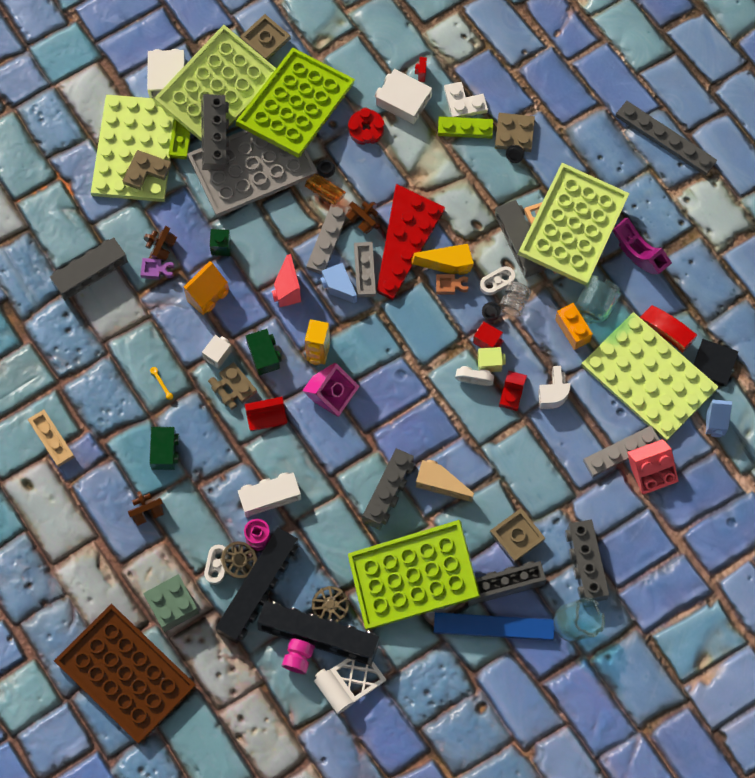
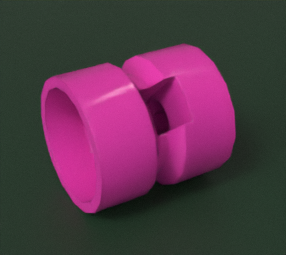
[244,519,271,551]
[281,638,315,674]

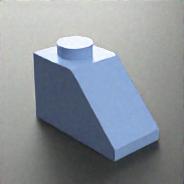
[320,263,357,303]
[706,400,732,437]

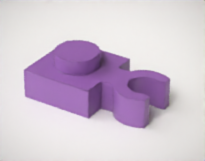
[140,258,175,279]

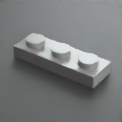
[354,242,376,297]

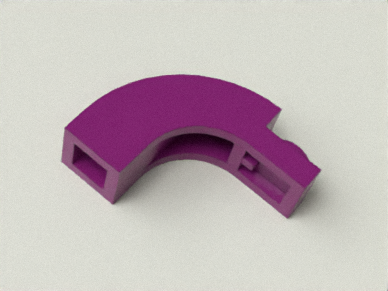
[612,218,672,275]

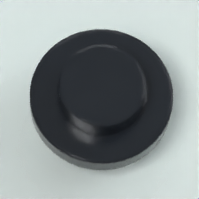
[506,145,524,163]
[317,160,335,178]
[482,302,501,321]

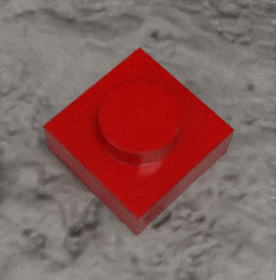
[415,57,427,82]

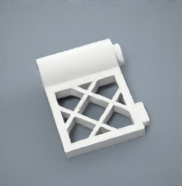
[314,658,386,714]

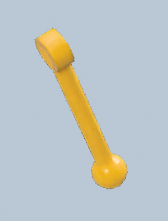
[150,367,173,400]

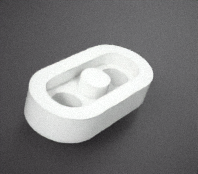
[480,266,515,295]
[455,366,494,386]
[204,545,229,585]

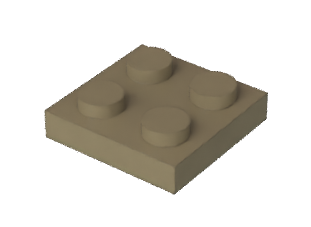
[240,14,291,61]
[495,113,535,152]
[490,508,545,563]

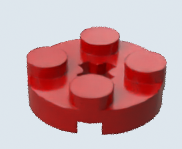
[348,108,384,145]

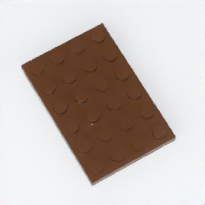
[54,603,196,745]

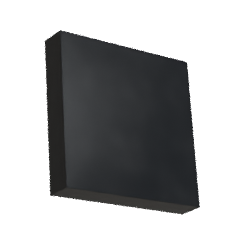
[693,339,739,387]

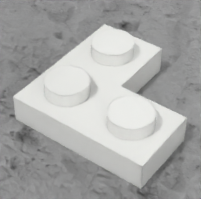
[444,82,488,118]

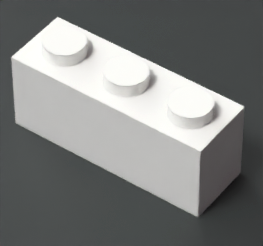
[238,472,301,517]

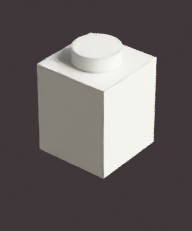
[202,335,232,369]

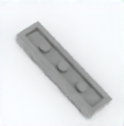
[306,202,349,274]
[583,426,659,477]

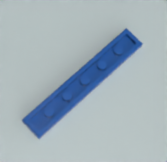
[434,612,554,641]

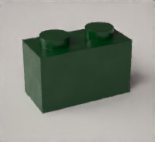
[245,329,282,376]
[149,427,179,470]

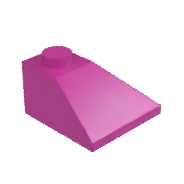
[303,363,360,417]

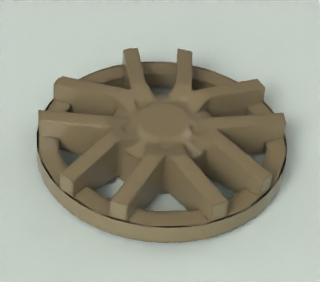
[220,541,257,579]
[312,586,349,622]

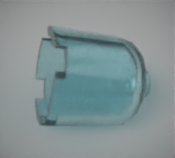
[576,275,622,324]
[553,597,605,641]

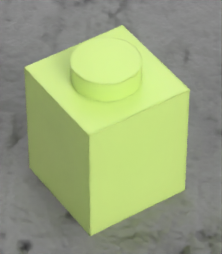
[477,347,506,372]

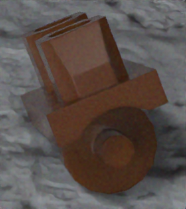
[346,201,380,234]
[144,226,177,262]
[128,491,164,526]

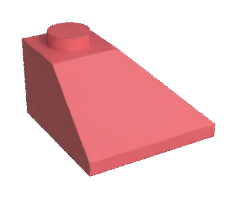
[272,254,301,308]

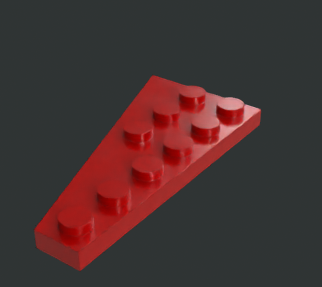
[377,184,445,300]

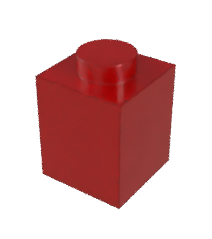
[473,321,504,348]

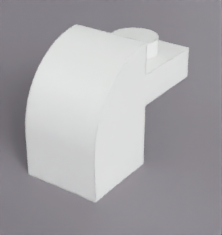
[538,366,570,409]

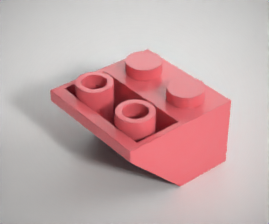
[627,439,679,495]

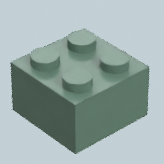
[143,574,199,633]

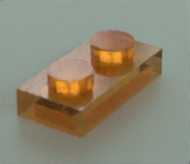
[305,174,346,205]

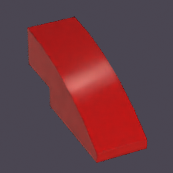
[640,305,697,353]

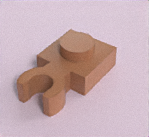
[436,274,468,295]

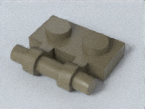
[208,362,257,410]

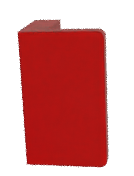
[245,397,287,431]

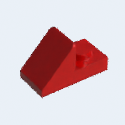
[499,370,527,411]

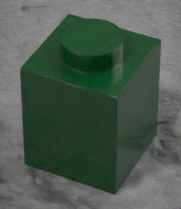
[210,229,231,256]

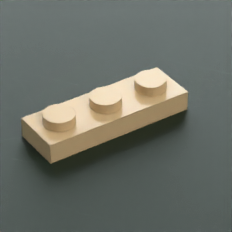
[28,410,75,467]

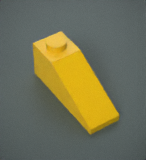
[411,244,474,275]

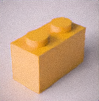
[555,303,593,350]

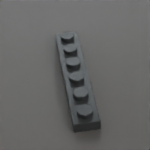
[615,101,717,176]

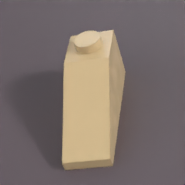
[416,460,474,502]

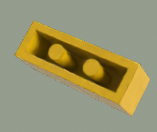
[305,319,330,365]

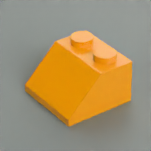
[184,261,229,315]

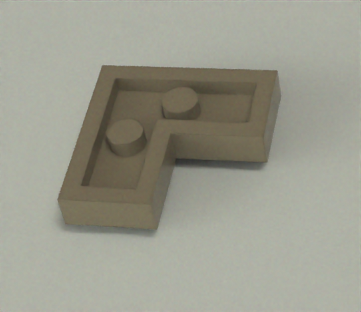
[123,150,172,190]

